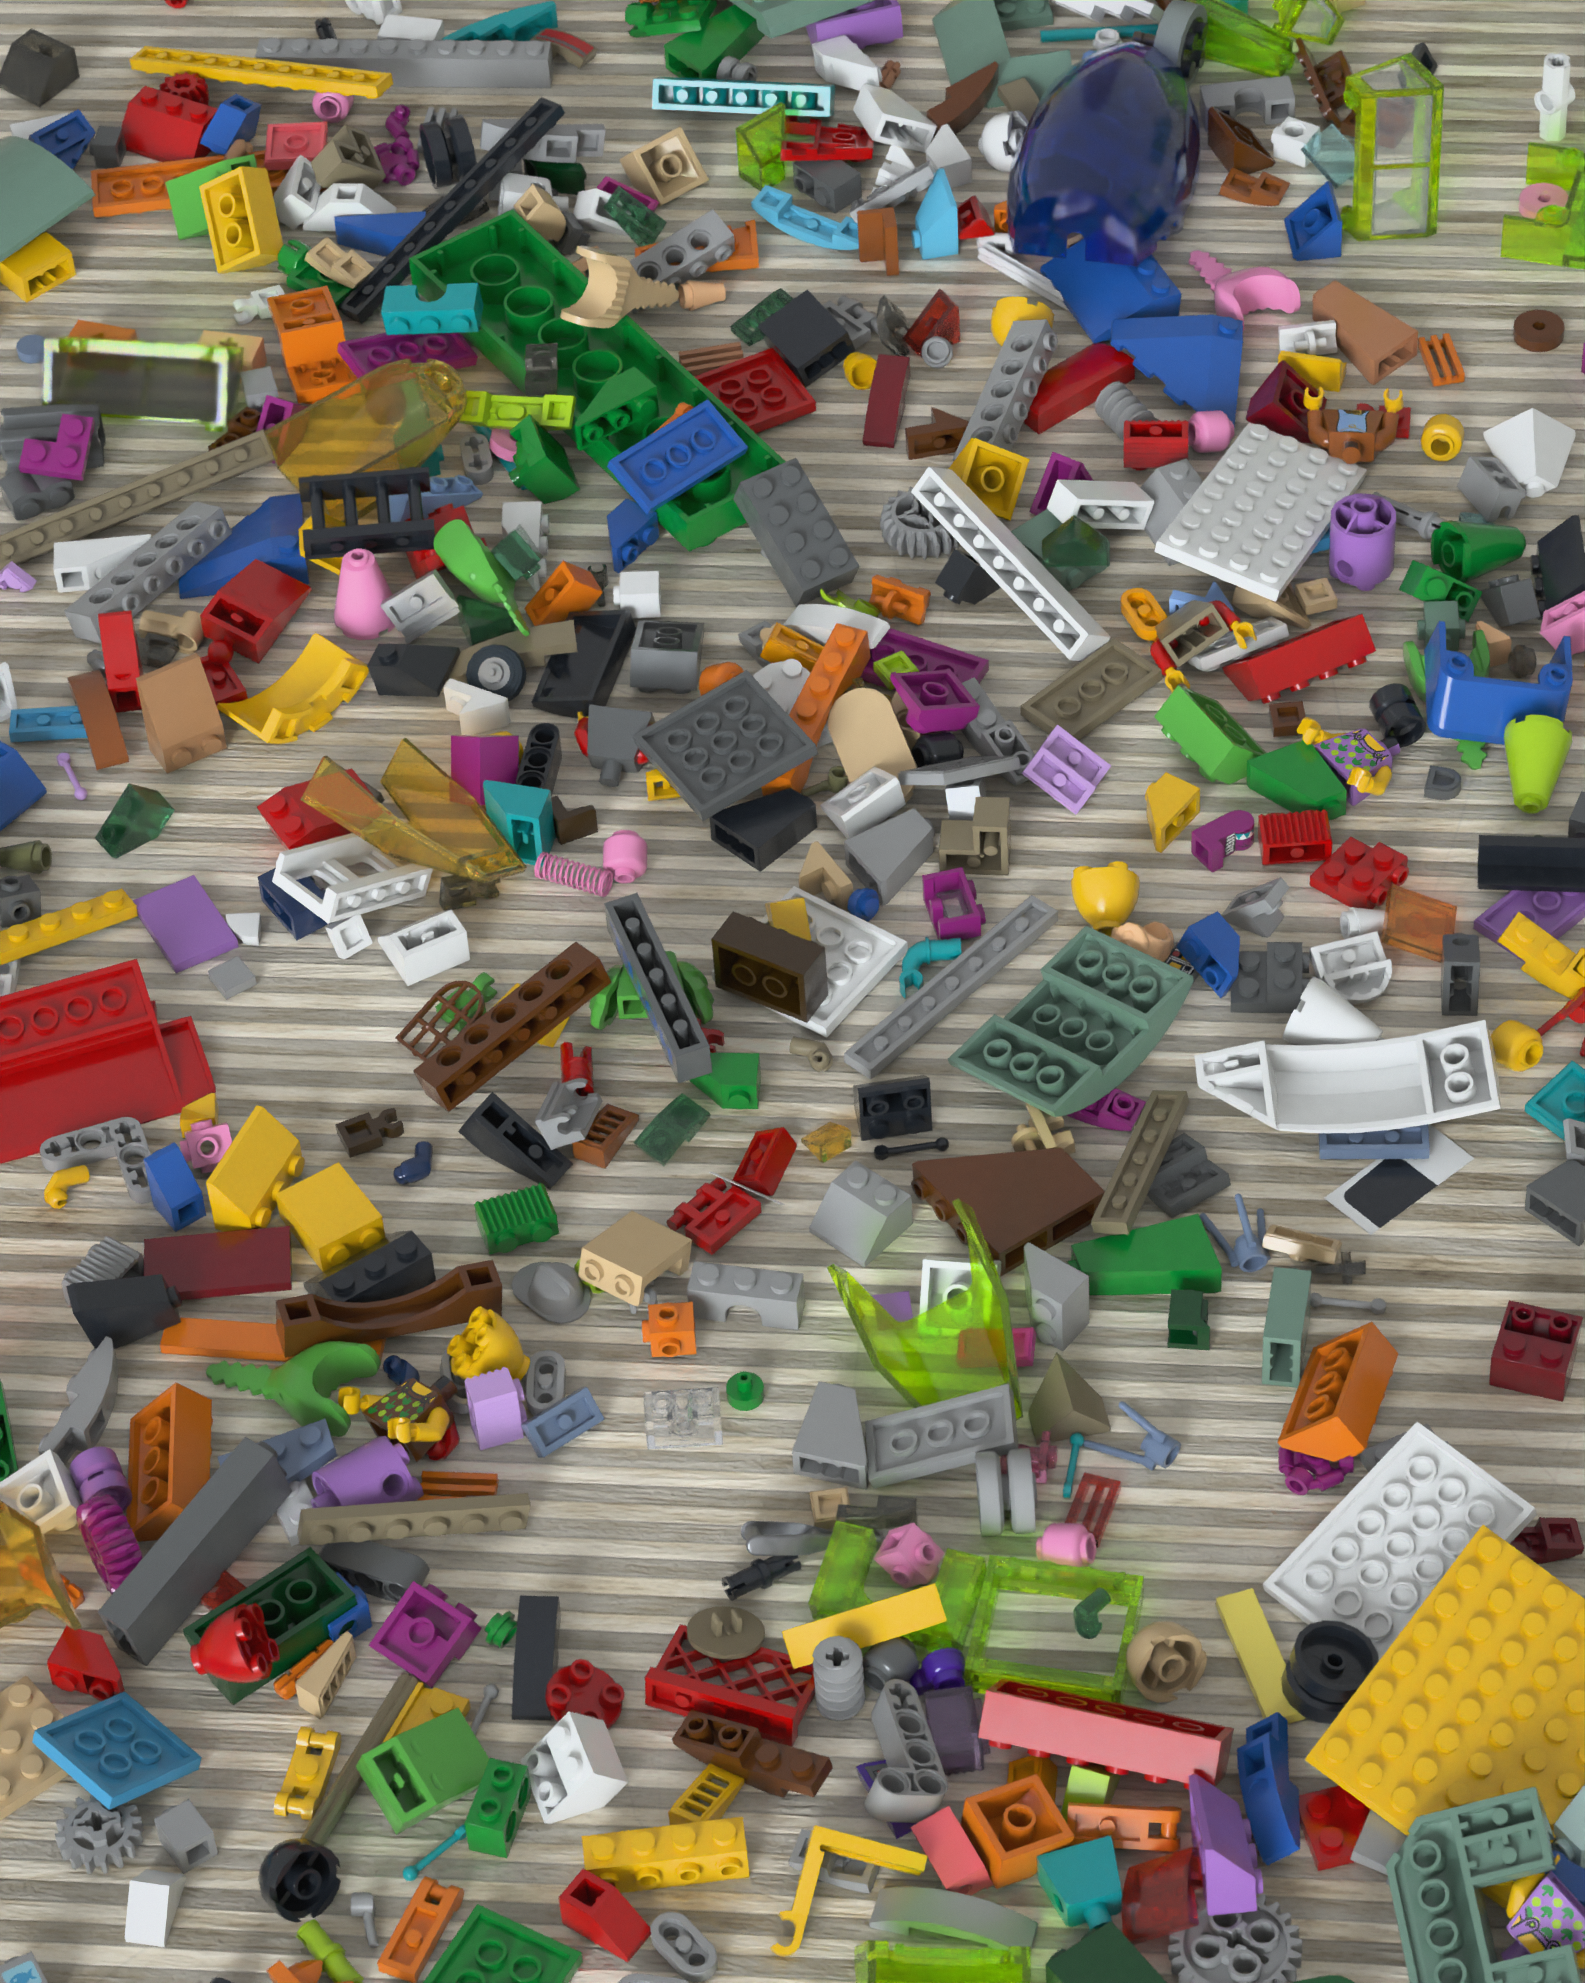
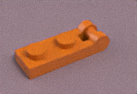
[1067,1802,1182,1852]
[377,1876,464,1983]

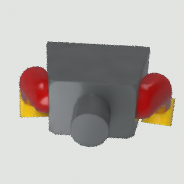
[574,705,656,787]

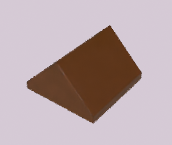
[1207,106,1276,174]

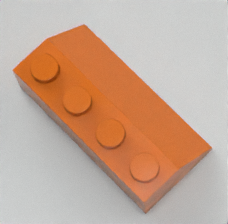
[1278,1322,1398,1462]
[126,1383,213,1542]

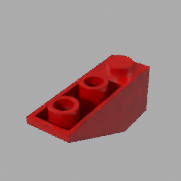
[98,610,144,713]

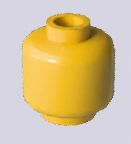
[1421,414,1465,461]
[1491,1020,1543,1072]

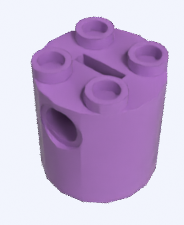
[1329,493,1396,591]
[311,1436,424,1508]

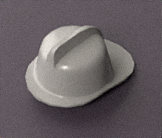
[511,1262,591,1324]

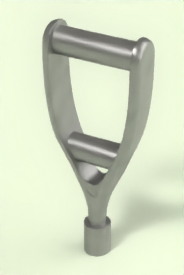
[741,1521,881,1556]

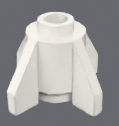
[871,144,918,202]

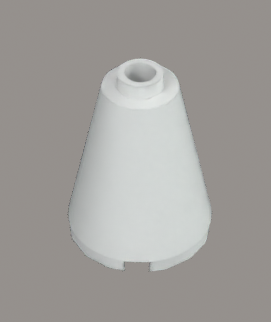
[1282,977,1386,1045]

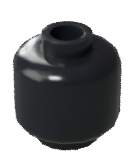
[912,731,964,768]

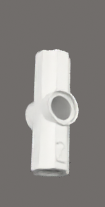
[1534,53,1575,142]

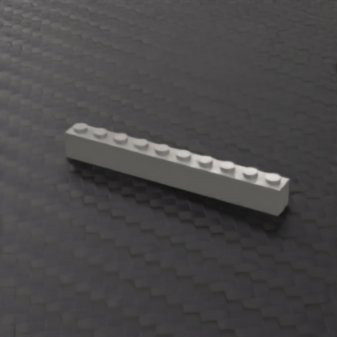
[255,38,554,88]

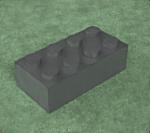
[733,458,860,607]

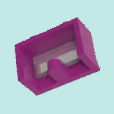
[922,867,986,940]

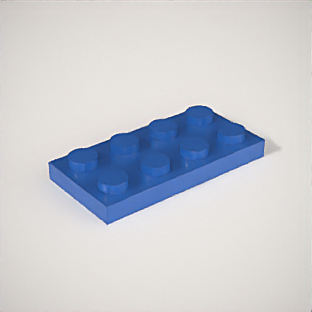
[607,399,748,515]

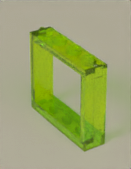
[964,1555,1144,1704]

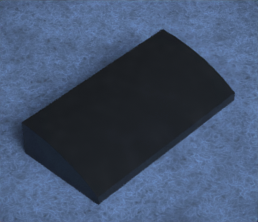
[532,610,636,719]

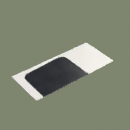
[1325,1124,1474,1235]

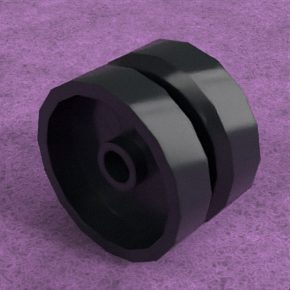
[419,115,477,189]
[1281,1620,1379,1724]

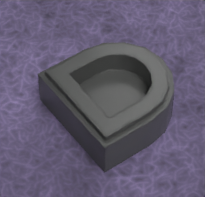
[1424,765,1461,800]

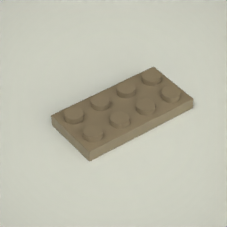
[1020,638,1162,741]

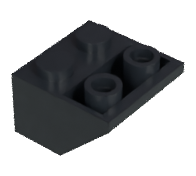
[853,1075,932,1141]

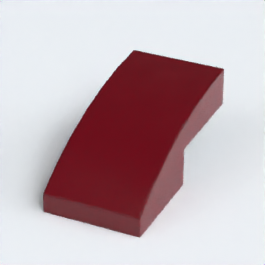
[1510,1517,1584,1564]

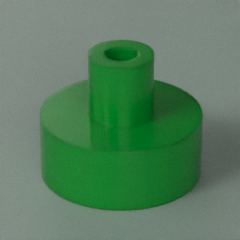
[726,1371,764,1411]

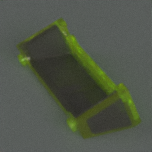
[42,336,244,432]

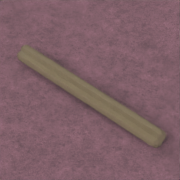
[300,1673,418,1845]

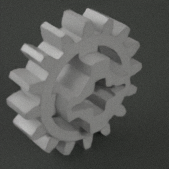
[55,1795,144,1874]

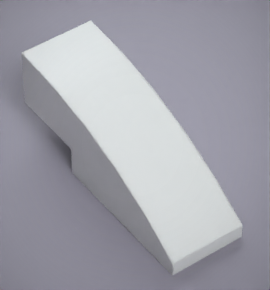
[783,604,890,649]

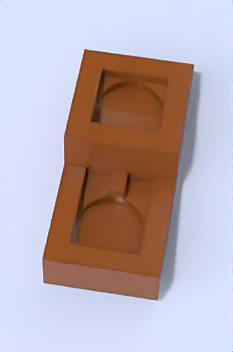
[1219,168,1290,206]

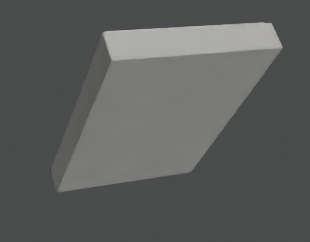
[898,756,1020,785]

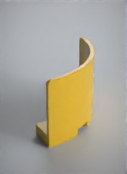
[217,633,369,744]

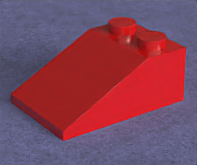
[257,768,386,851]

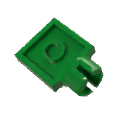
[625,0,717,38]
[277,239,359,310]

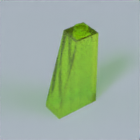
[1186,0,1295,78]

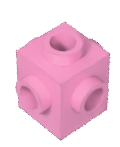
[179,1119,232,1173]
[874,1522,945,1589]

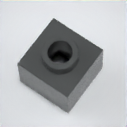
[89,126,126,169]

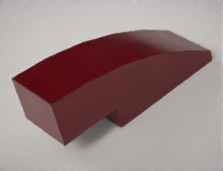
[863,354,911,448]

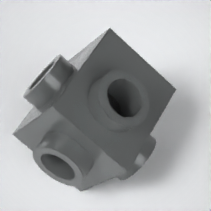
[0,874,41,928]

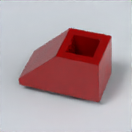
[47,1625,125,1701]
[559,1868,651,1962]

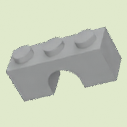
[1199,76,1295,132]
[687,1261,805,1330]

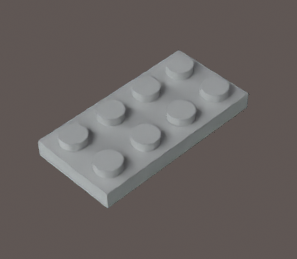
[865,1384,1019,1489]

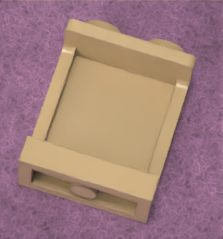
[578,1211,692,1307]

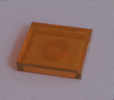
[1381,884,1457,963]

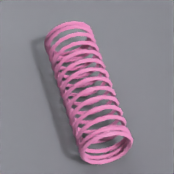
[534,852,613,897]

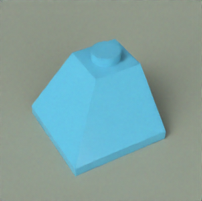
[911,168,959,260]

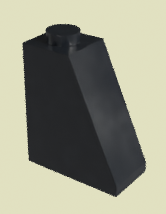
[709,788,817,872]
[66,1274,183,1349]

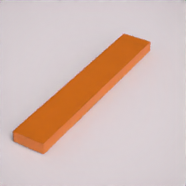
[160,1317,386,1368]

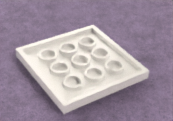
[712,886,908,1038]

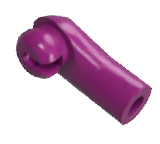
[385,104,411,140]

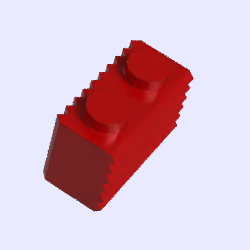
[1123,420,1188,471]
[1258,809,1332,865]

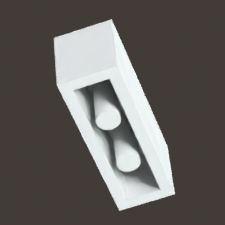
[1047,480,1155,530]

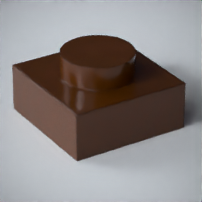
[1269,701,1306,737]

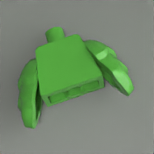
[589,951,714,1030]

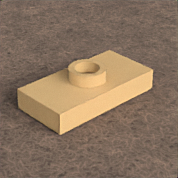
[1262,1224,1342,1265]

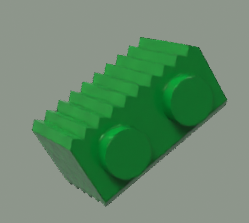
[474,1183,559,1255]

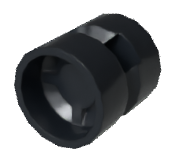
[1369,683,1426,748]

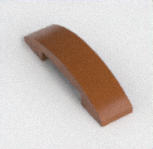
[67,670,129,770]

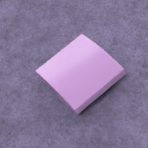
[1022,725,1111,815]

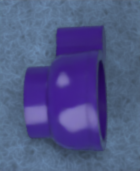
[909,1648,967,1696]

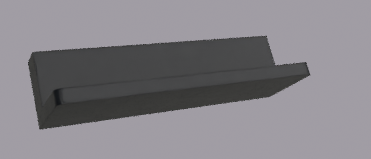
[1477,835,1585,892]

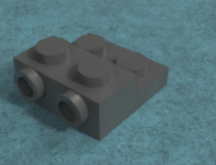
[1231,942,1310,1013]

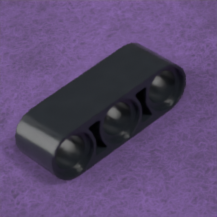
[516,723,562,796]

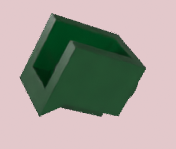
[1168,1289,1210,1351]

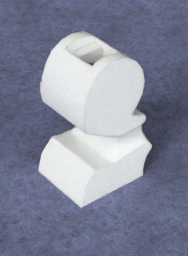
[345,0,403,26]

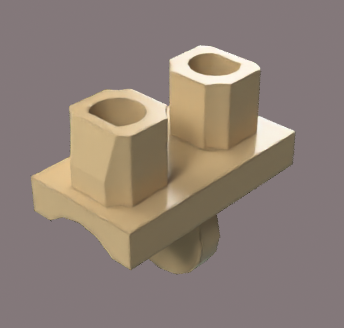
[1011,1103,1076,1155]

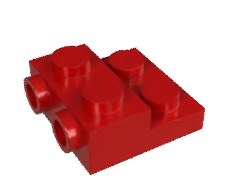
[1310,836,1409,909]

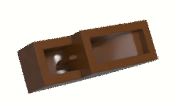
[927,61,999,137]

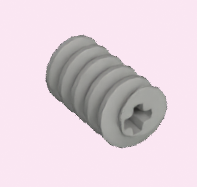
[1095,382,1158,440]
[812,1636,865,1721]

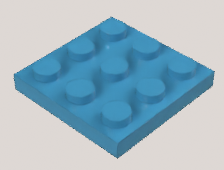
[32,1691,202,1810]

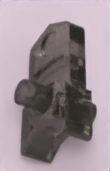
[1311,1251,1366,1284]

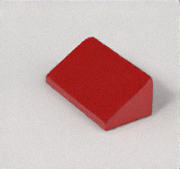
[957,195,995,240]
[731,1127,797,1196]

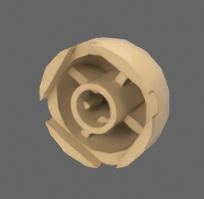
[1125,1621,1207,1703]

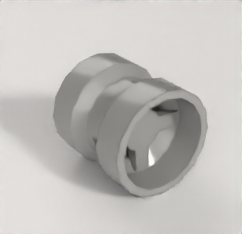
[717,56,758,81]

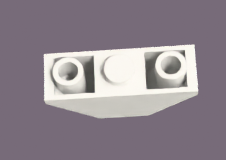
[303,183,397,232]

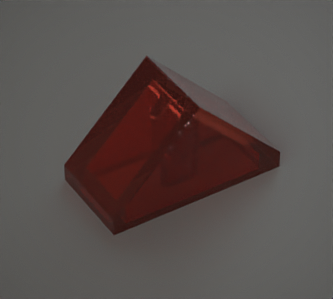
[903,289,960,357]

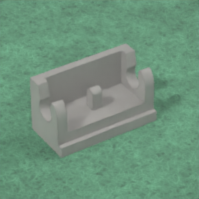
[1457,456,1527,522]
[535,1078,603,1150]

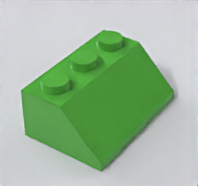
[1154,685,1266,784]

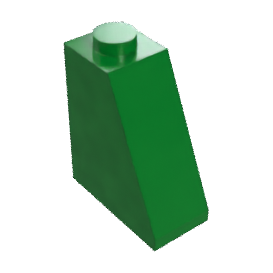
[1247,740,1347,820]

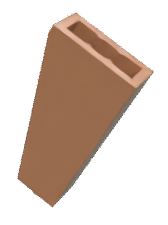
[1312,280,1418,385]

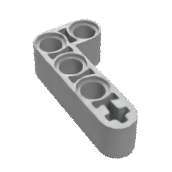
[864,1679,948,1823]

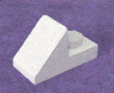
[443,678,511,735]

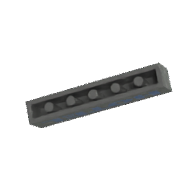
[604,893,712,1083]

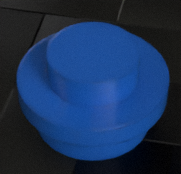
[848,888,879,922]

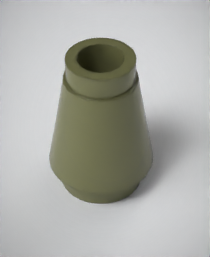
[0,840,52,874]

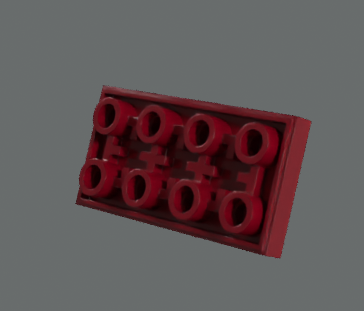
[144,1226,292,1300]

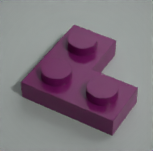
[19,414,95,481]

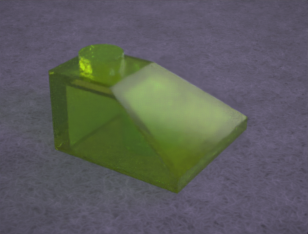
[736,102,787,191]

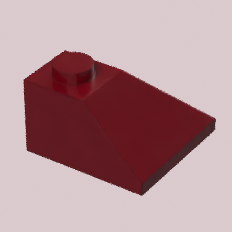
[1245,360,1327,444]

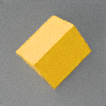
[948,438,1030,520]

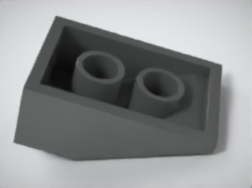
[630,620,704,694]

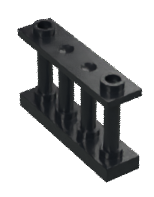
[298,467,435,560]

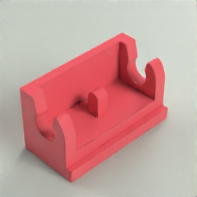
[910,1806,993,1896]

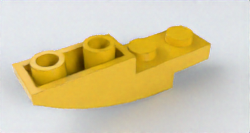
[1497,912,1585,999]

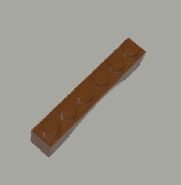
[276,1260,502,1357]

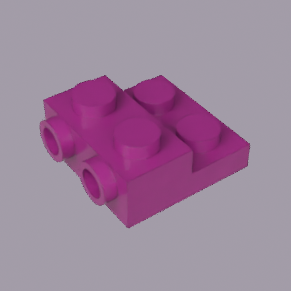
[369,1581,482,1688]

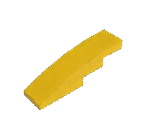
[781,1583,947,1669]

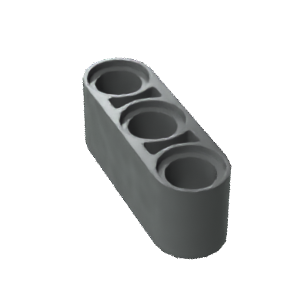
[318,1540,430,1603]

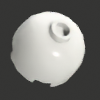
[978,110,1034,172]

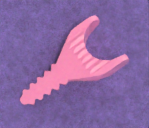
[1189,250,1301,331]

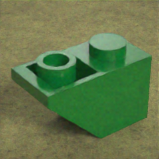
[1399,560,1482,622]

